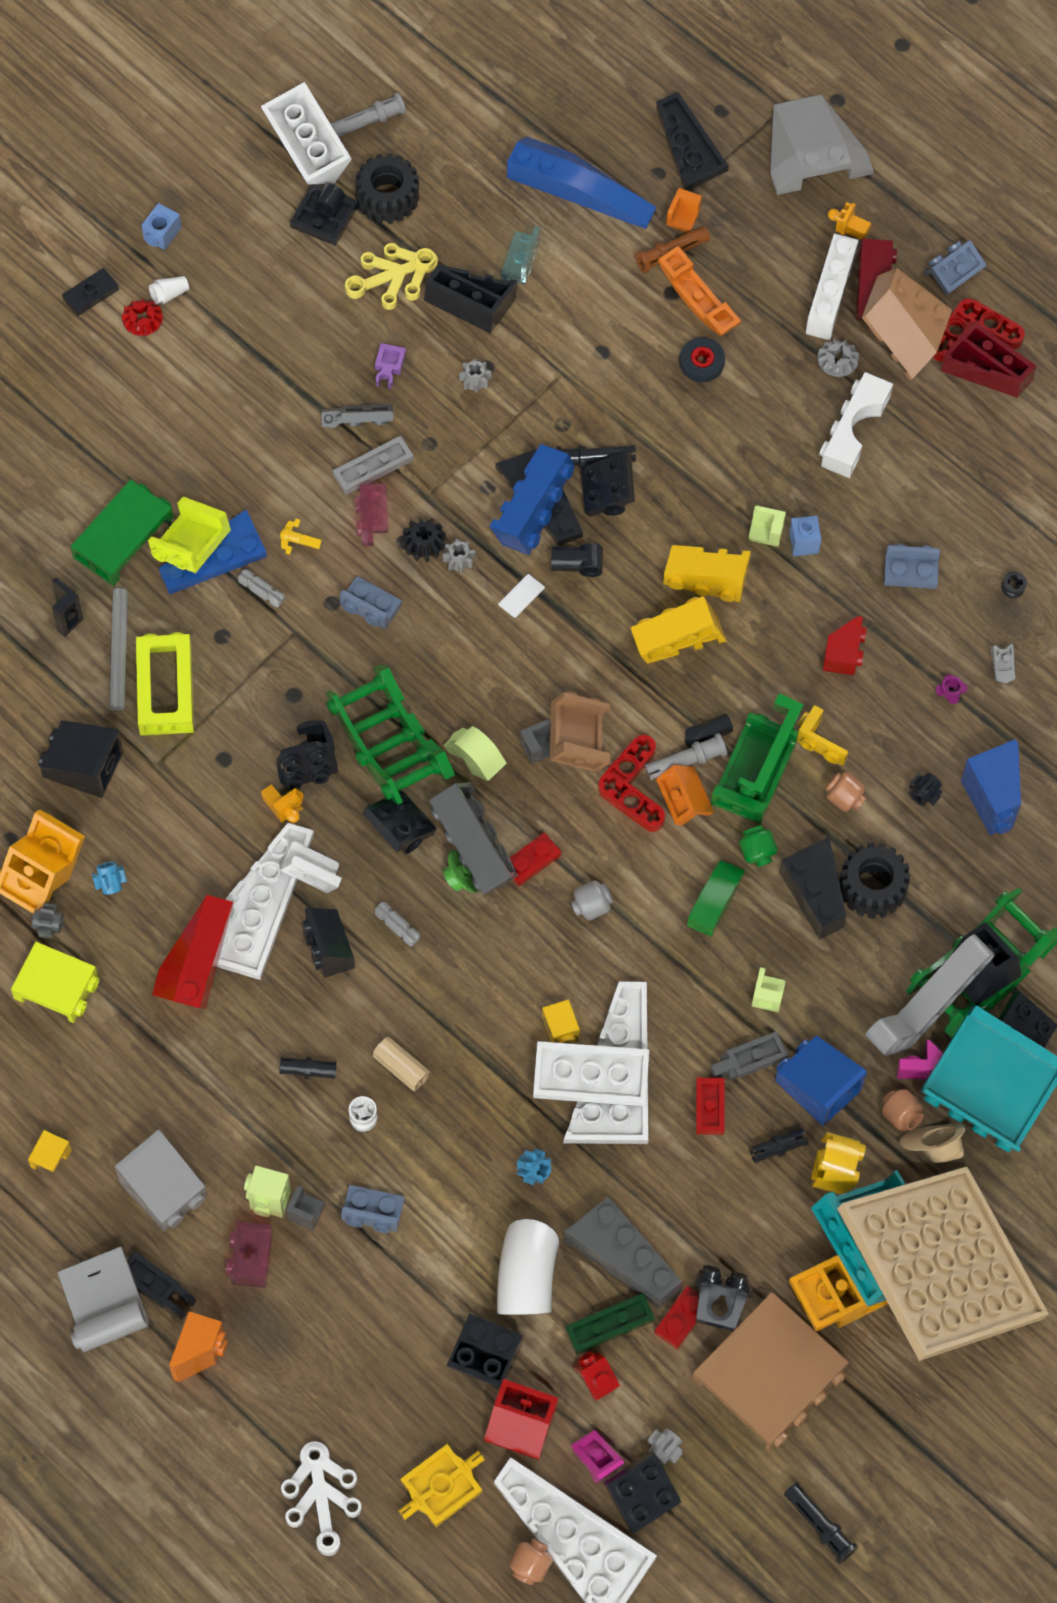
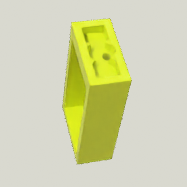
[136,632,194,735]

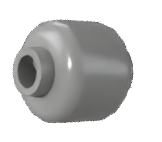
[571,880,614,921]

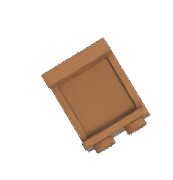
[550,692,610,772]

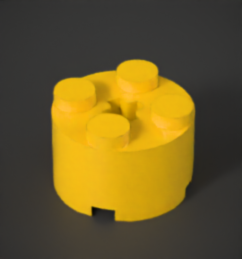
[811,1132,866,1195]

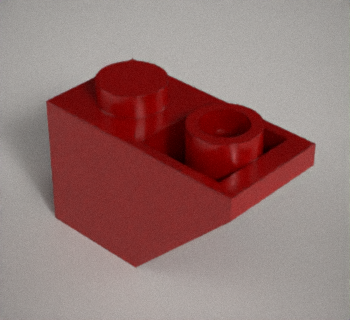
[823,616,867,676]

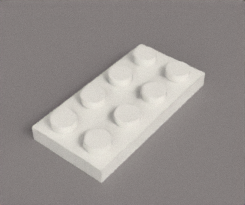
[533,1041,649,1106]

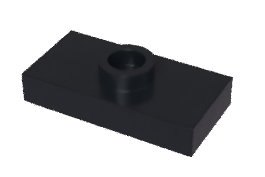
[62,268,119,317]

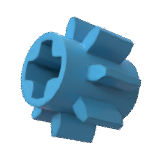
[92,861,127,894]
[517,1148,551,1185]

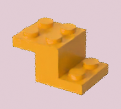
[0,809,85,914]
[789,1255,888,1332]

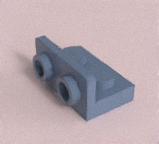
[923,240,987,295]
[884,544,940,589]
[340,576,402,629]
[341,1185,405,1233]

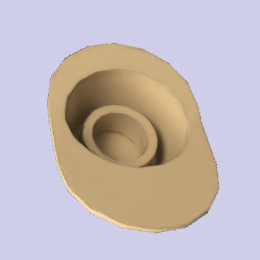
[900,1123,965,1163]

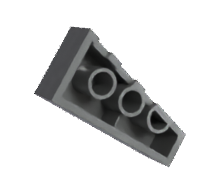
[429,782,518,894]
[564,1197,682,1309]

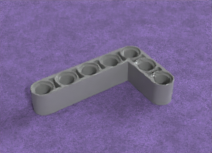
[865,934,995,1056]

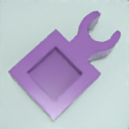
[375,343,406,389]

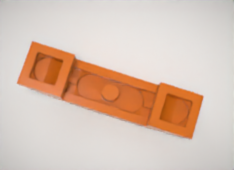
[658,246,741,336]

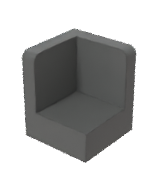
[520,719,551,764]
[286,1185,325,1231]

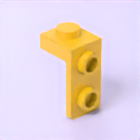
[797,705,848,766]

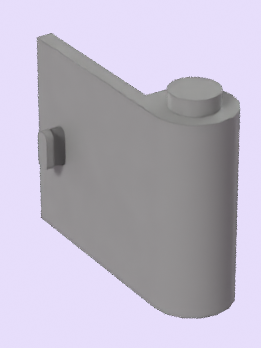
[58,1247,149,1352]

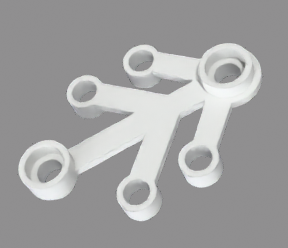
[281,1442,362,1556]

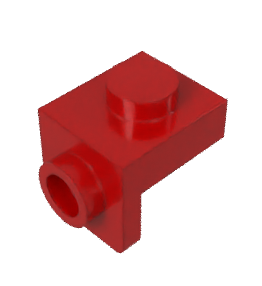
[573,1352,620,1401]

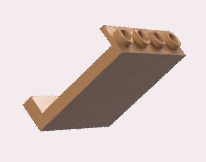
[692,1292,849,1451]

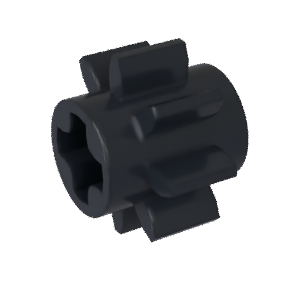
[909,773,942,806]

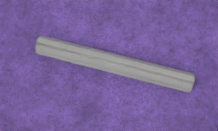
[110,588,128,711]

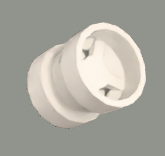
[349,1096,377,1132]

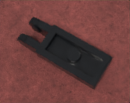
[127,1251,197,1320]

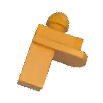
[828,202,871,240]
[261,784,304,823]

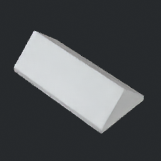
[261,82,351,184]

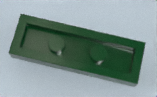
[564,1293,655,1355]

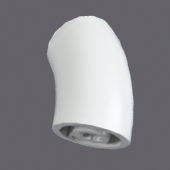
[497,1219,559,1314]

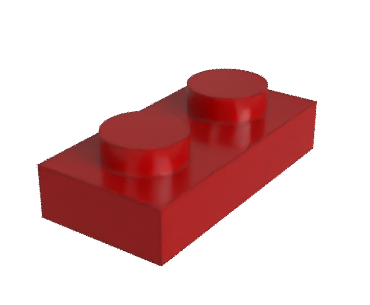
[510,832,561,887]
[696,1078,725,1135]
[654,1286,699,1350]

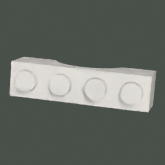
[806,234,859,340]
[819,372,893,478]

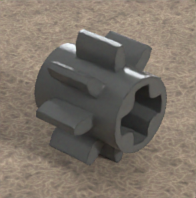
[32,903,64,939]

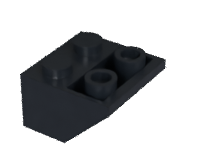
[301,908,355,978]
[952,922,1022,1006]
[447,1313,523,1389]

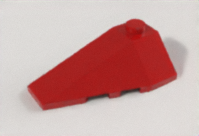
[152,895,234,1009]

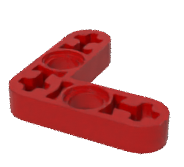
[933,299,1025,362]
[598,735,665,832]

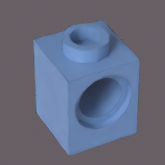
[142,203,181,250]
[789,516,821,556]

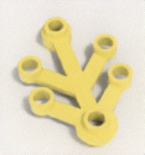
[345,243,438,310]

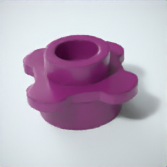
[935,674,967,704]

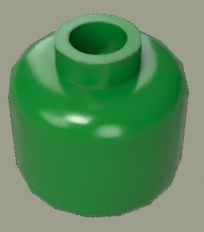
[739,825,778,868]

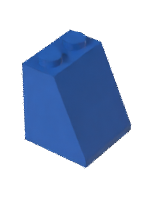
[961,739,1021,835]
[775,1035,867,1127]

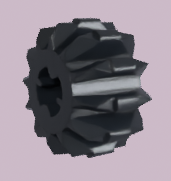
[402,517,446,563]

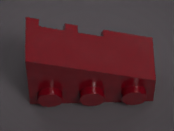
[856,239,897,320]
[941,322,1036,398]

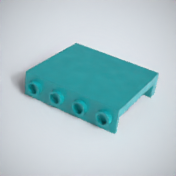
[920,1005,1057,1153]
[811,1171,906,1307]

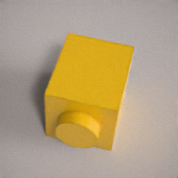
[542,999,580,1044]

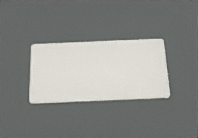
[498,574,545,618]

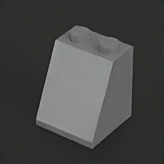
[115,1129,207,1231]

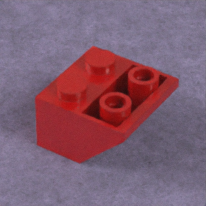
[484,1379,558,1460]

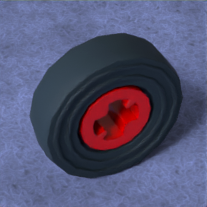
[679,337,725,383]

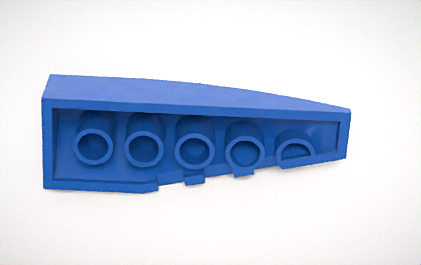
[507,136,656,229]

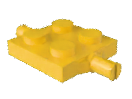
[398,1444,485,1527]

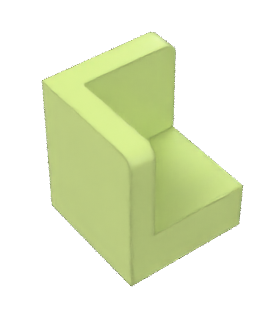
[748,506,786,547]
[752,967,785,1013]

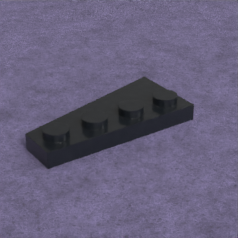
[656,92,729,191]
[496,449,583,546]

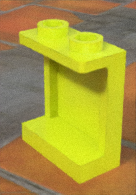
[148,497,231,573]
[11,942,99,1023]

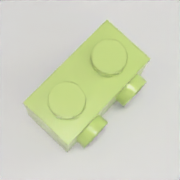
[244,1166,291,1218]

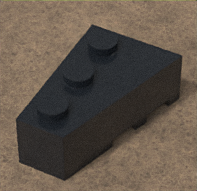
[424,265,518,334]
[779,837,846,940]

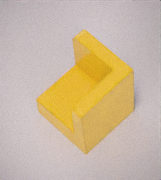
[28,1130,72,1172]

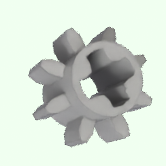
[459,359,491,393]
[443,539,475,573]
[647,1428,683,1465]

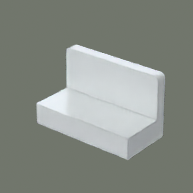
[280,841,342,893]

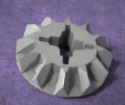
[818,338,859,377]

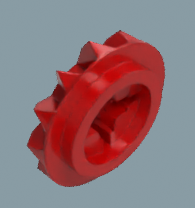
[121,297,163,336]

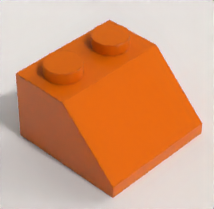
[169,1311,228,1382]

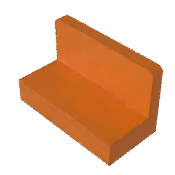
[656,765,714,826]

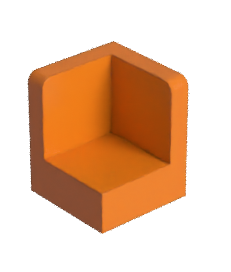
[666,188,702,233]

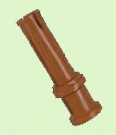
[635,226,710,273]

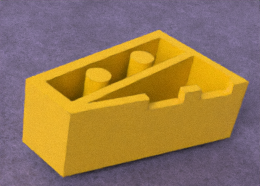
[663,545,751,602]
[630,596,727,664]

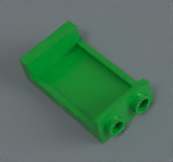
[70,479,173,587]
[735,693,804,799]
[711,713,799,824]

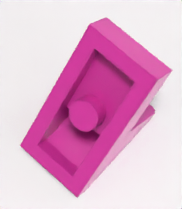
[897,1039,943,1080]
[571,1430,624,1484]

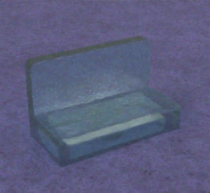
[501,226,540,285]

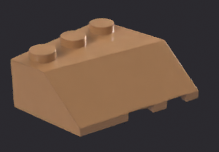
[862,268,952,380]

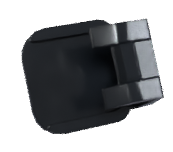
[276,720,338,790]
[694,1265,752,1332]

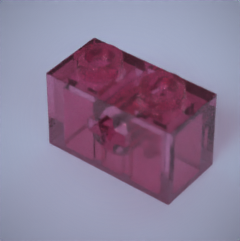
[226,1222,273,1288]

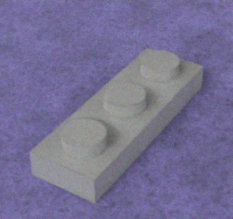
[332,436,414,495]

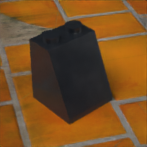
[38,720,124,798]

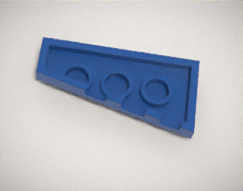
[159,510,267,595]

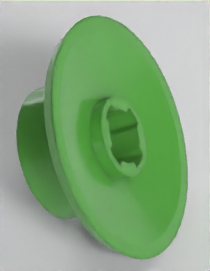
[443,850,478,893]

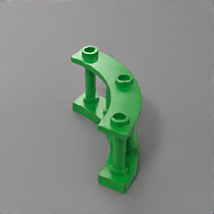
[325,664,455,805]
[906,888,1057,1038]

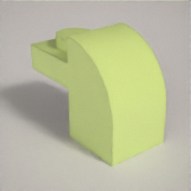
[444,726,507,781]

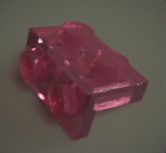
[355,484,389,546]

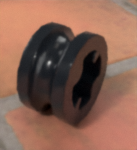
[1001,571,1027,598]

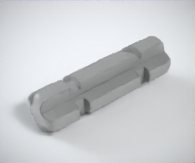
[238,569,285,607]
[374,902,420,946]

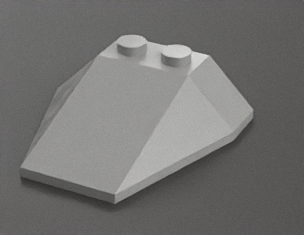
[770,95,874,195]

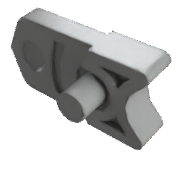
[990,644,1015,684]

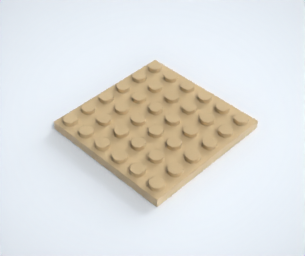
[837,1167,1049,1361]

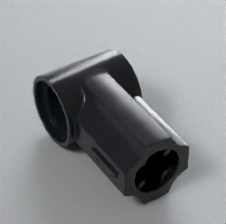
[551,543,603,577]

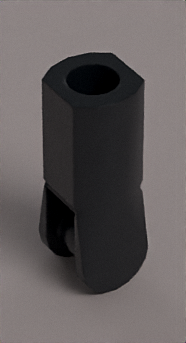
[685,713,733,748]

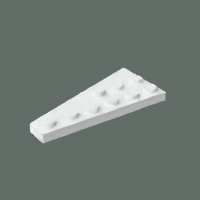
[217,823,314,980]
[564,982,648,1144]
[494,1458,657,1603]

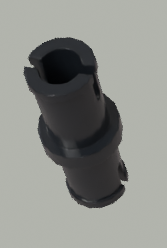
[279,1056,337,1079]
[749,1128,808,1164]

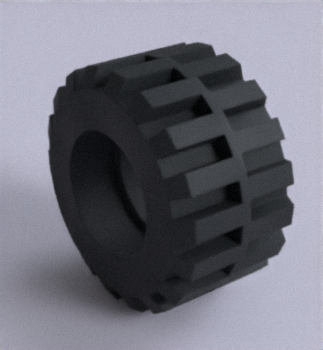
[355,153,419,224]
[839,843,910,919]

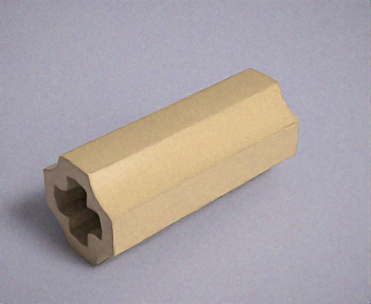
[373,1037,430,1091]

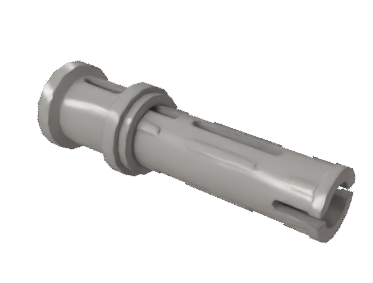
[330,92,406,137]
[644,733,727,781]

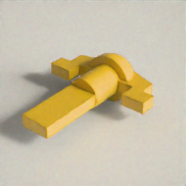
[280,518,322,555]

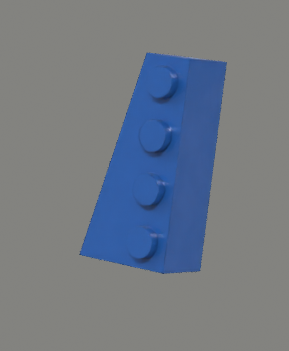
[489,444,574,555]

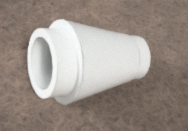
[149,276,189,304]

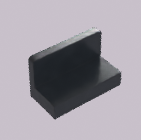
[52,577,83,637]

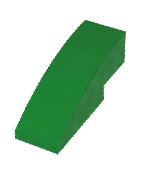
[687,860,745,937]

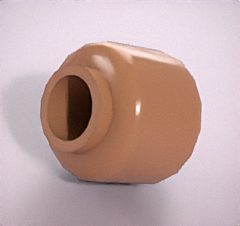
[825,772,866,812]
[882,1089,924,1131]
[509,1539,553,1586]

